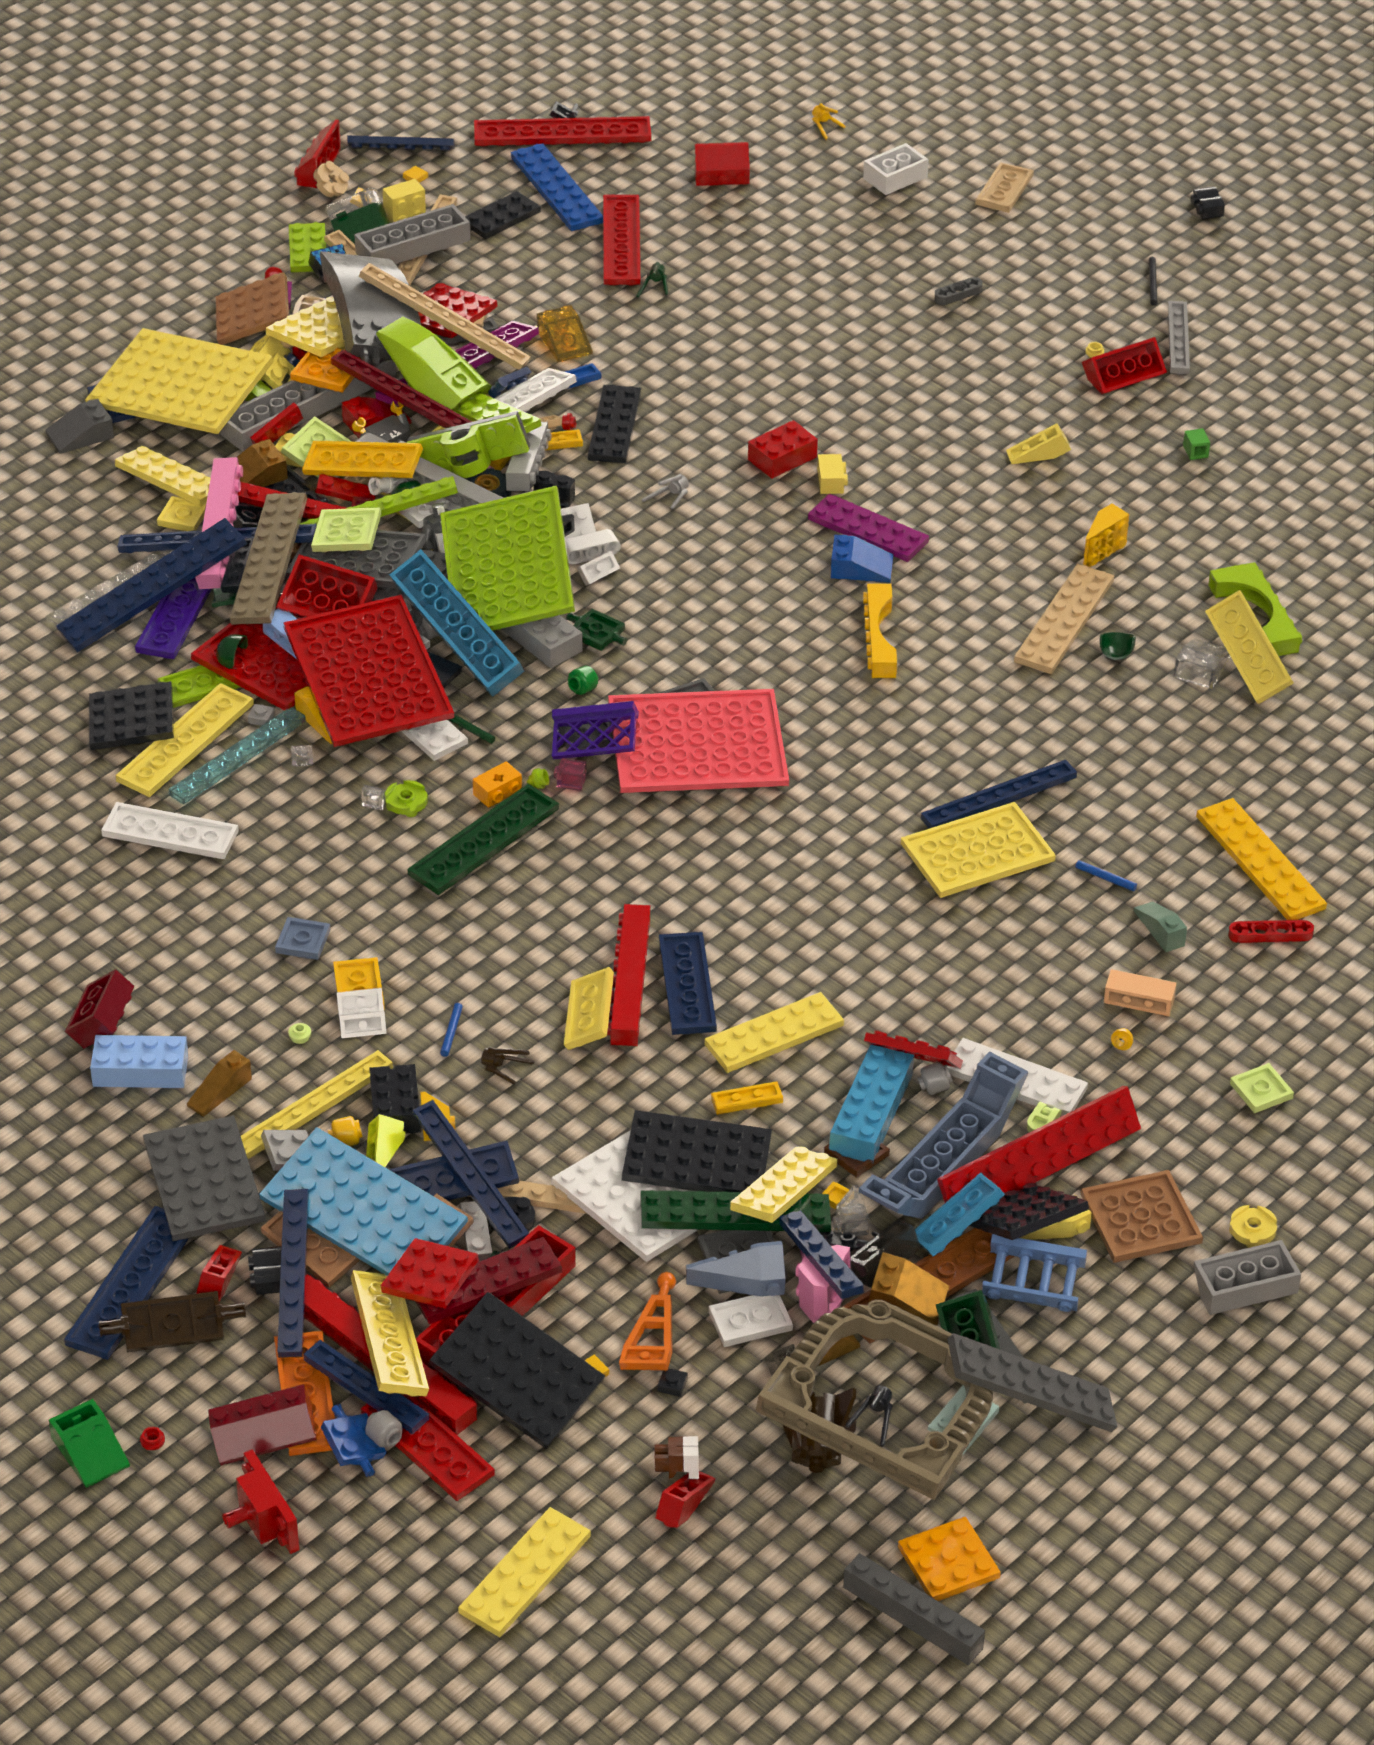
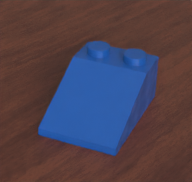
[831,535,893,583]

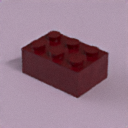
[65,969,135,1049]

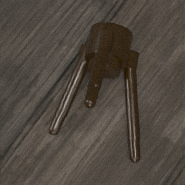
[481,1047,534,1084]

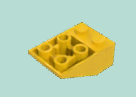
[1083,503,1129,567]

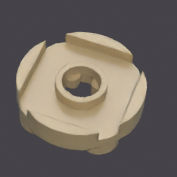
[314,161,349,198]

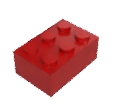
[748,420,818,479]

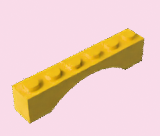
[863,584,897,678]

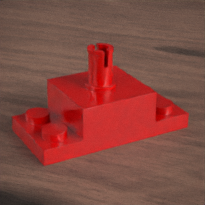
[222,1449,300,1554]

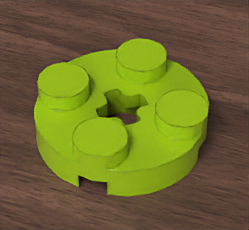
[385,780,428,818]

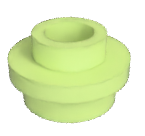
[288,1023,311,1044]

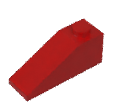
[196,1245,242,1302]
[655,1471,716,1528]

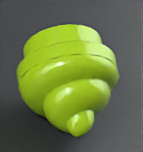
[527,768,550,789]

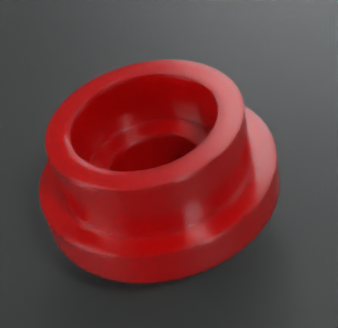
[562,413,576,430]
[140,1427,165,1450]

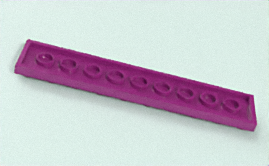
[375,321,539,407]

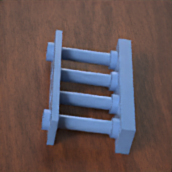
[982,1234,1087,1312]

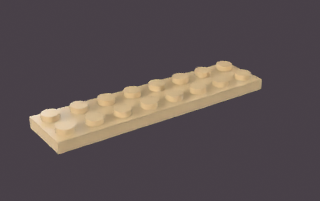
[1014,564,1114,674]

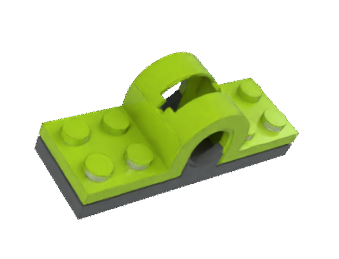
[407,411,531,478]

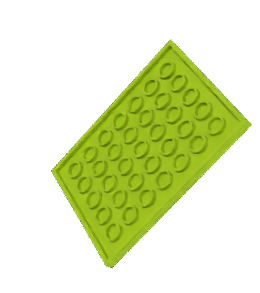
[440,486,575,631]

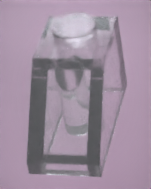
[832,1185,869,1237]

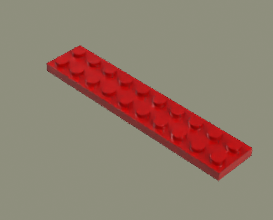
[474,116,652,147]
[937,1086,1141,1203]

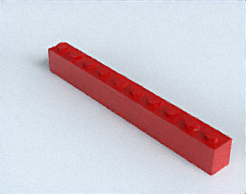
[304,1274,477,1435]

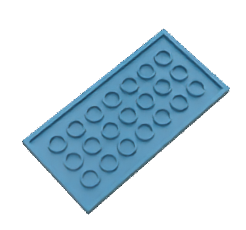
[259,1127,468,1276]

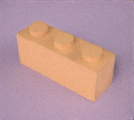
[1104,969,1177,1016]

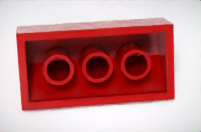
[294,119,341,188]
[1082,337,1167,394]

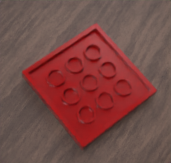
[418,283,498,339]

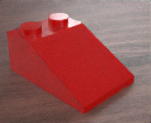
[342,397,412,439]

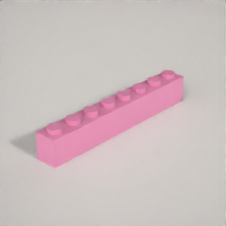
[195,457,243,589]

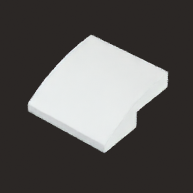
[336,988,387,1038]

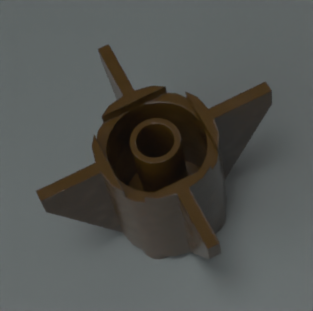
[783,1388,856,1473]

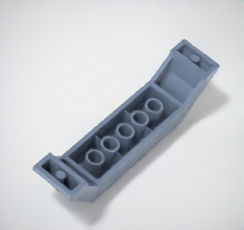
[859,1051,1028,1219]

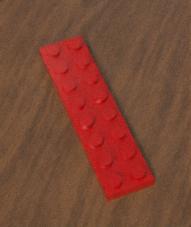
[603,195,641,286]

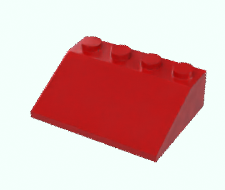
[276,554,377,617]

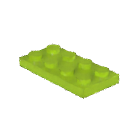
[288,222,326,273]

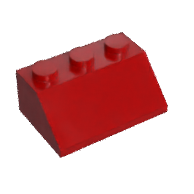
[694,142,750,186]

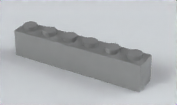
[506,422,551,491]

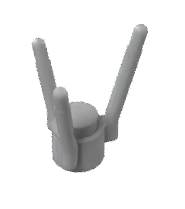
[642,474,689,509]

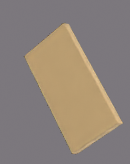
[975,162,1034,213]

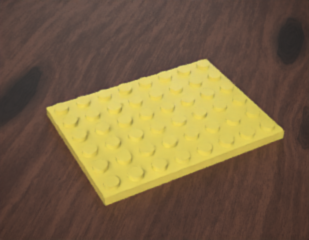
[85,328,274,434]

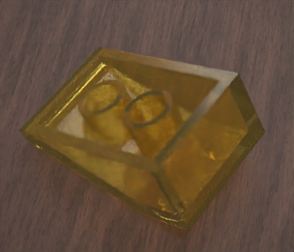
[537,305,593,362]

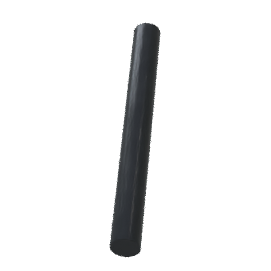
[1149,257,1158,306]

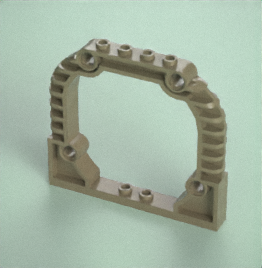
[756,1300,993,1500]

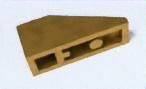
[187,1050,252,1117]

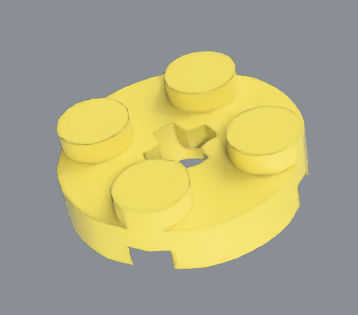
[1229,1205,1277,1248]

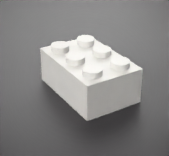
[863,143,929,195]

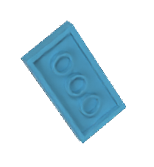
[910,1173,1005,1256]

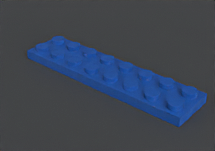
[511,143,603,232]

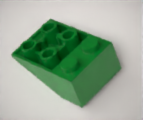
[49,1399,130,1488]

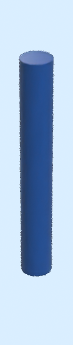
[1075,860,1137,892]
[440,1003,463,1057]

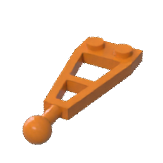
[619,1272,676,1371]

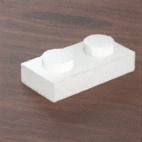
[577,551,620,586]

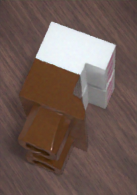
[655,1436,699,1479]

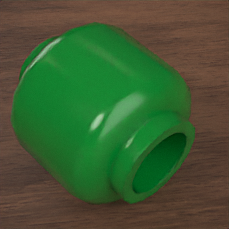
[568,666,598,695]

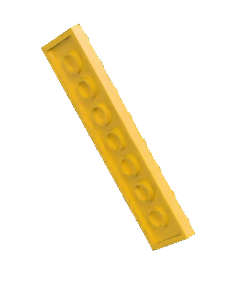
[1196,798,1327,920]

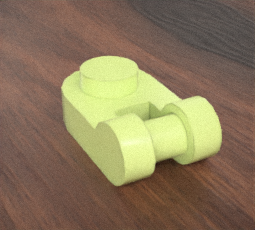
[1027,1102,1061,1133]

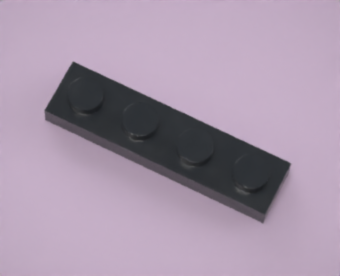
[221,538,254,593]

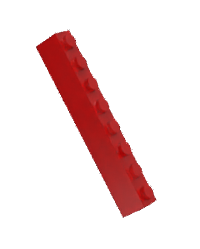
[607,904,651,1046]

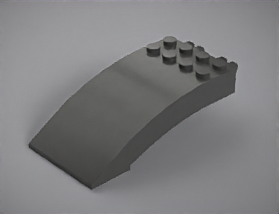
[320,251,421,366]

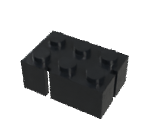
[369,1064,421,1134]

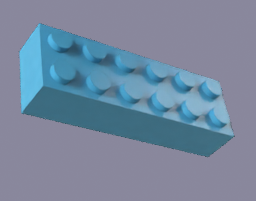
[829,1045,914,1162]

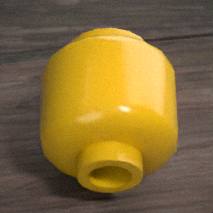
[328,1116,363,1146]

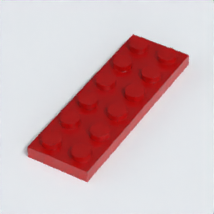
[361,1394,495,1502]

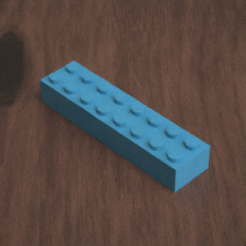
[389,549,524,697]

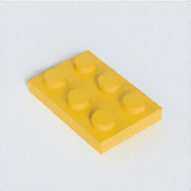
[333,957,385,1010]

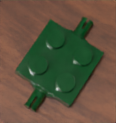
[566,609,628,651]

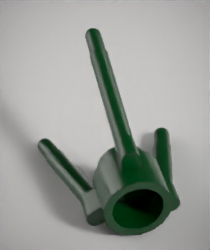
[636,262,668,298]

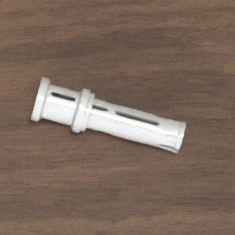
[368,477,408,495]

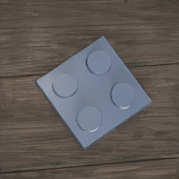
[275,917,331,960]

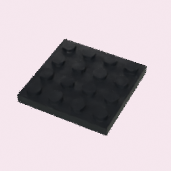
[89,682,174,750]
[969,1183,1089,1240]

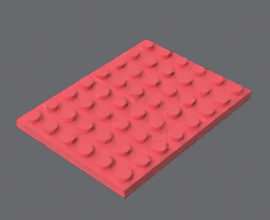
[608,689,789,793]

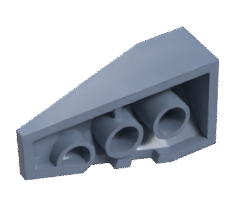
[686,1241,785,1296]

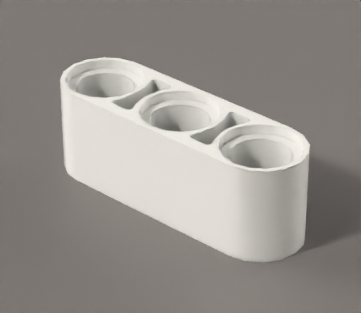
[565,529,621,564]

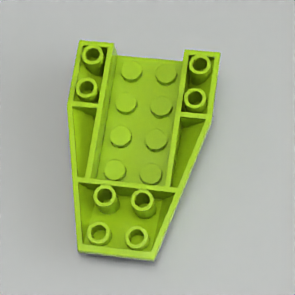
[376,317,492,412]

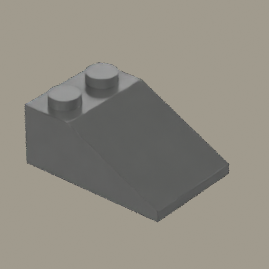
[45,399,114,454]

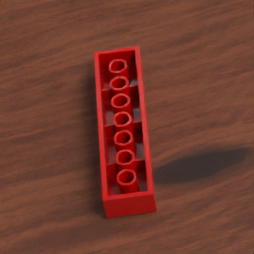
[416,1225,576,1382]

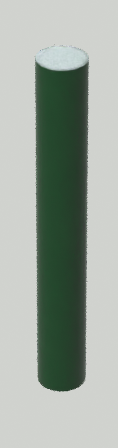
[448,714,495,744]

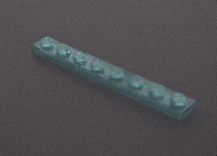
[169,707,306,805]

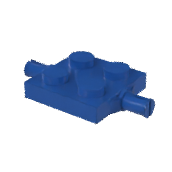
[321,1404,386,1477]

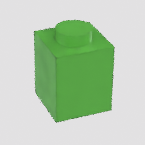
[1183,428,1210,460]

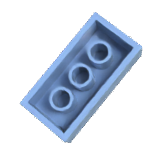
[90,1035,188,1088]

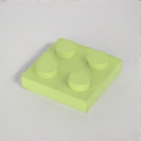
[1230,1063,1294,1113]

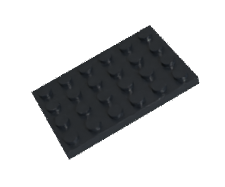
[621,1110,772,1192]
[429,1292,605,1449]

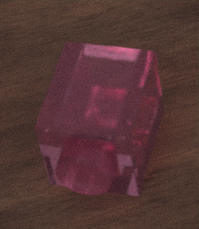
[554,758,587,791]

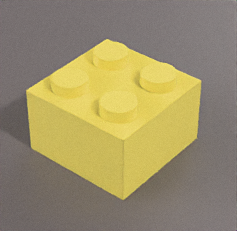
[383,179,426,223]

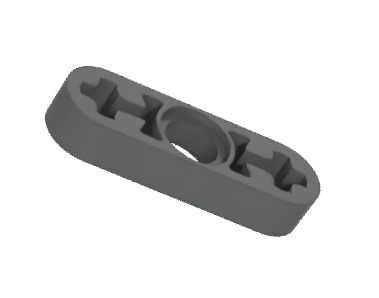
[934,277,983,305]

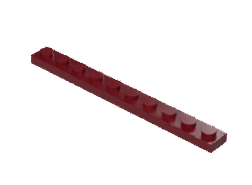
[331,349,472,428]

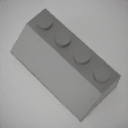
[1193,1240,1301,1315]

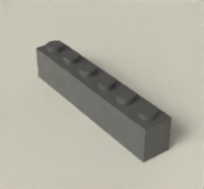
[843,1553,985,1666]

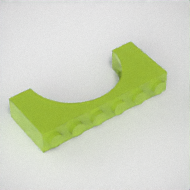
[1208,562,1302,656]

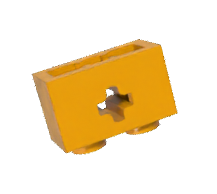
[473,761,522,808]

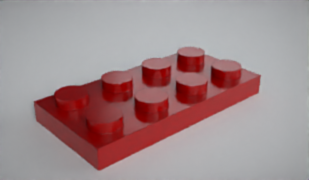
[864,1031,963,1069]

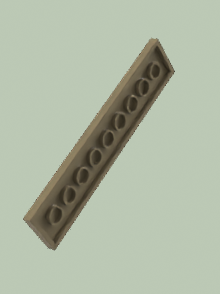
[230,492,307,625]

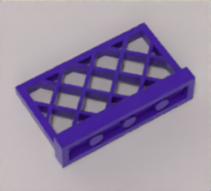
[552,701,639,760]

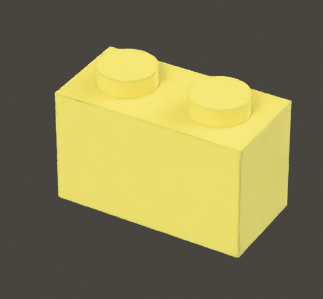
[817,454,848,494]

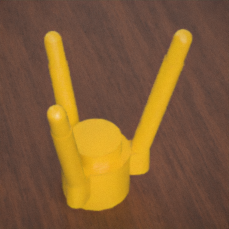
[812,103,846,140]

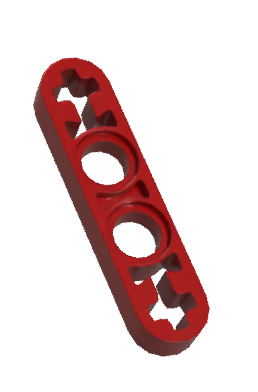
[1228,920,1314,943]

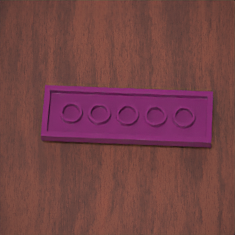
[808,493,929,562]

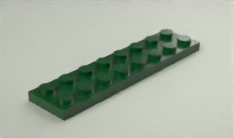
[407,784,559,895]
[640,1190,831,1232]

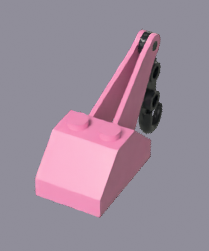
[795,1230,884,1323]

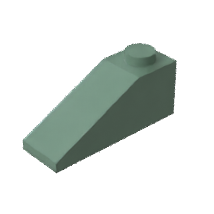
[1133,901,1187,952]

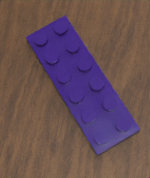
[135,578,212,659]

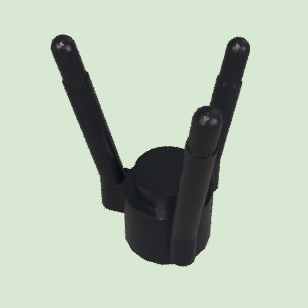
[845,1385,893,1446]

